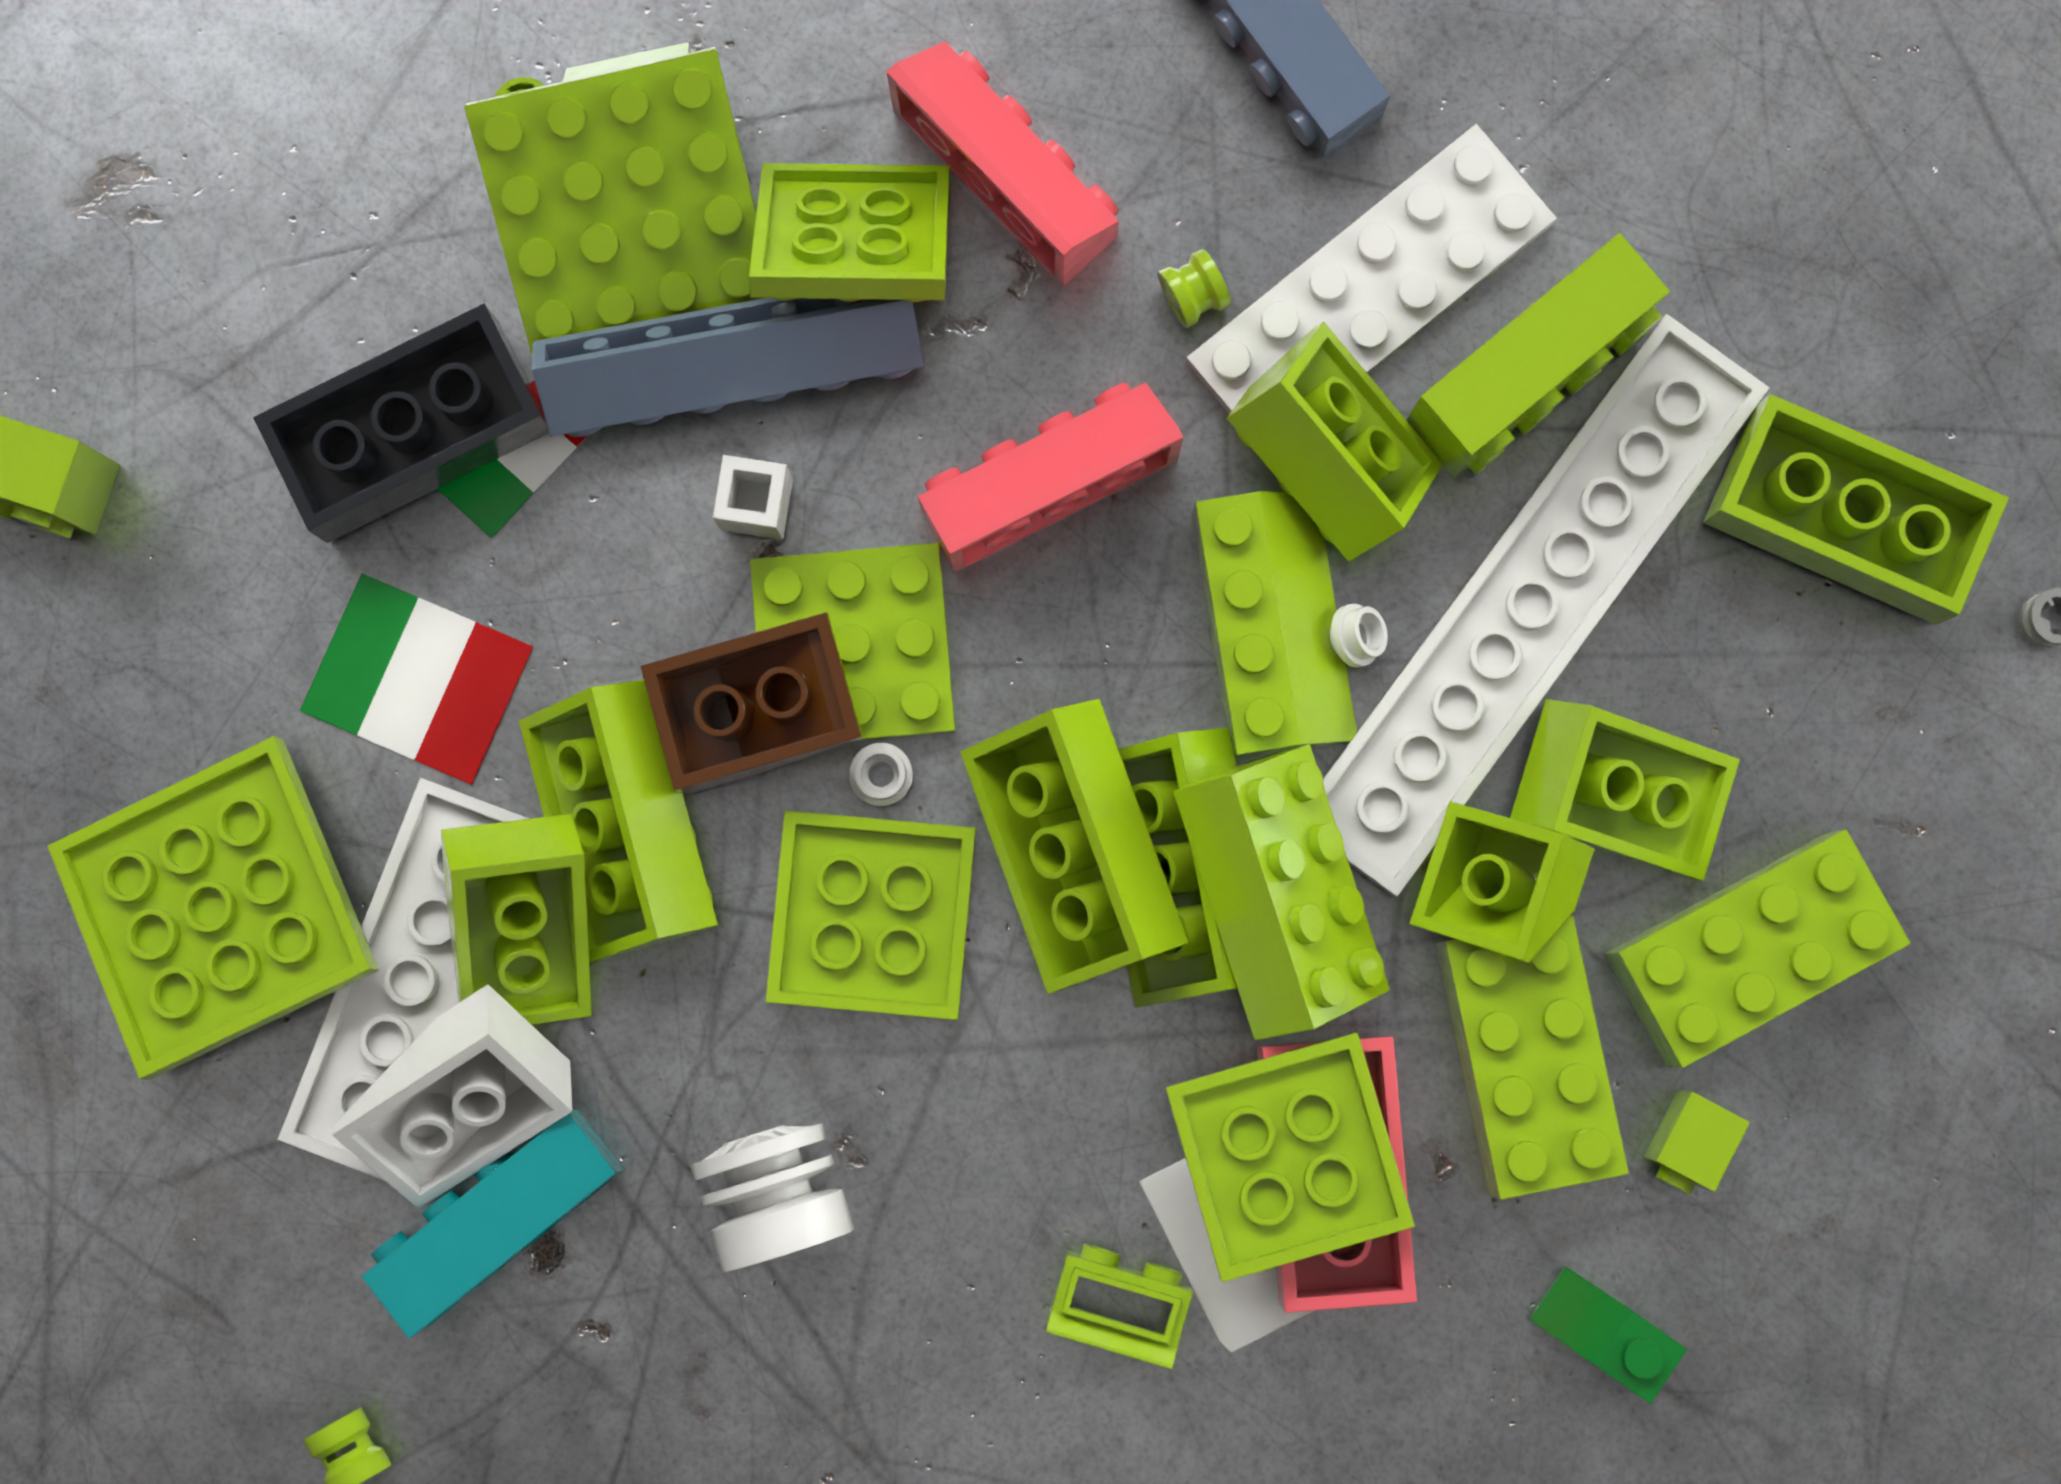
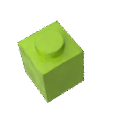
[1643,1090,1750,1196]

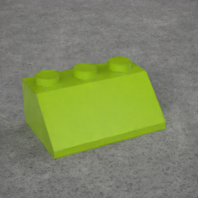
[1226,321,1443,562]

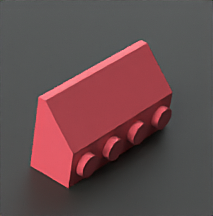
[886,41,1119,287]
[917,382,1183,573]

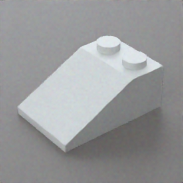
[332,984,572,1209]

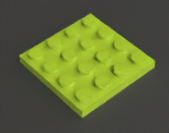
[464,47,763,355]
[47,736,379,1080]

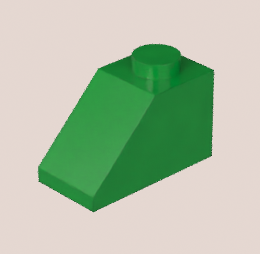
[1528,1266,1688,1404]

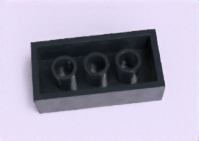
[253,303,549,543]

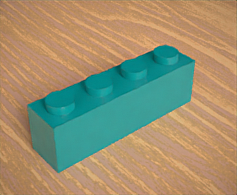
[361,1109,625,1339]

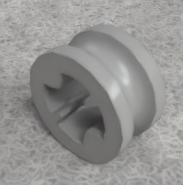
[2019,588,2061,647]

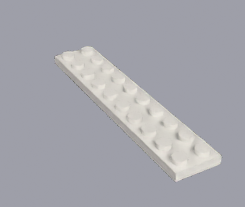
[1323,314,1770,898]

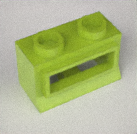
[1046,1244,1193,1369]

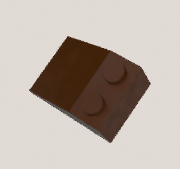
[640,612,863,794]

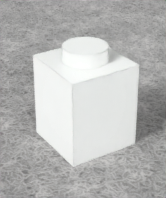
[713,455,793,540]

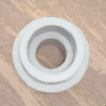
[1330,603,1388,668]
[849,743,913,807]

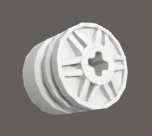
[690,1123,855,1273]

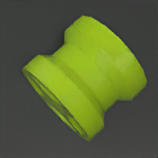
[1157,249,1231,328]

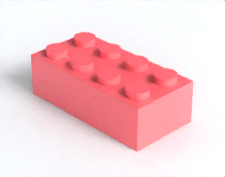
[1257,1036,1417,1313]

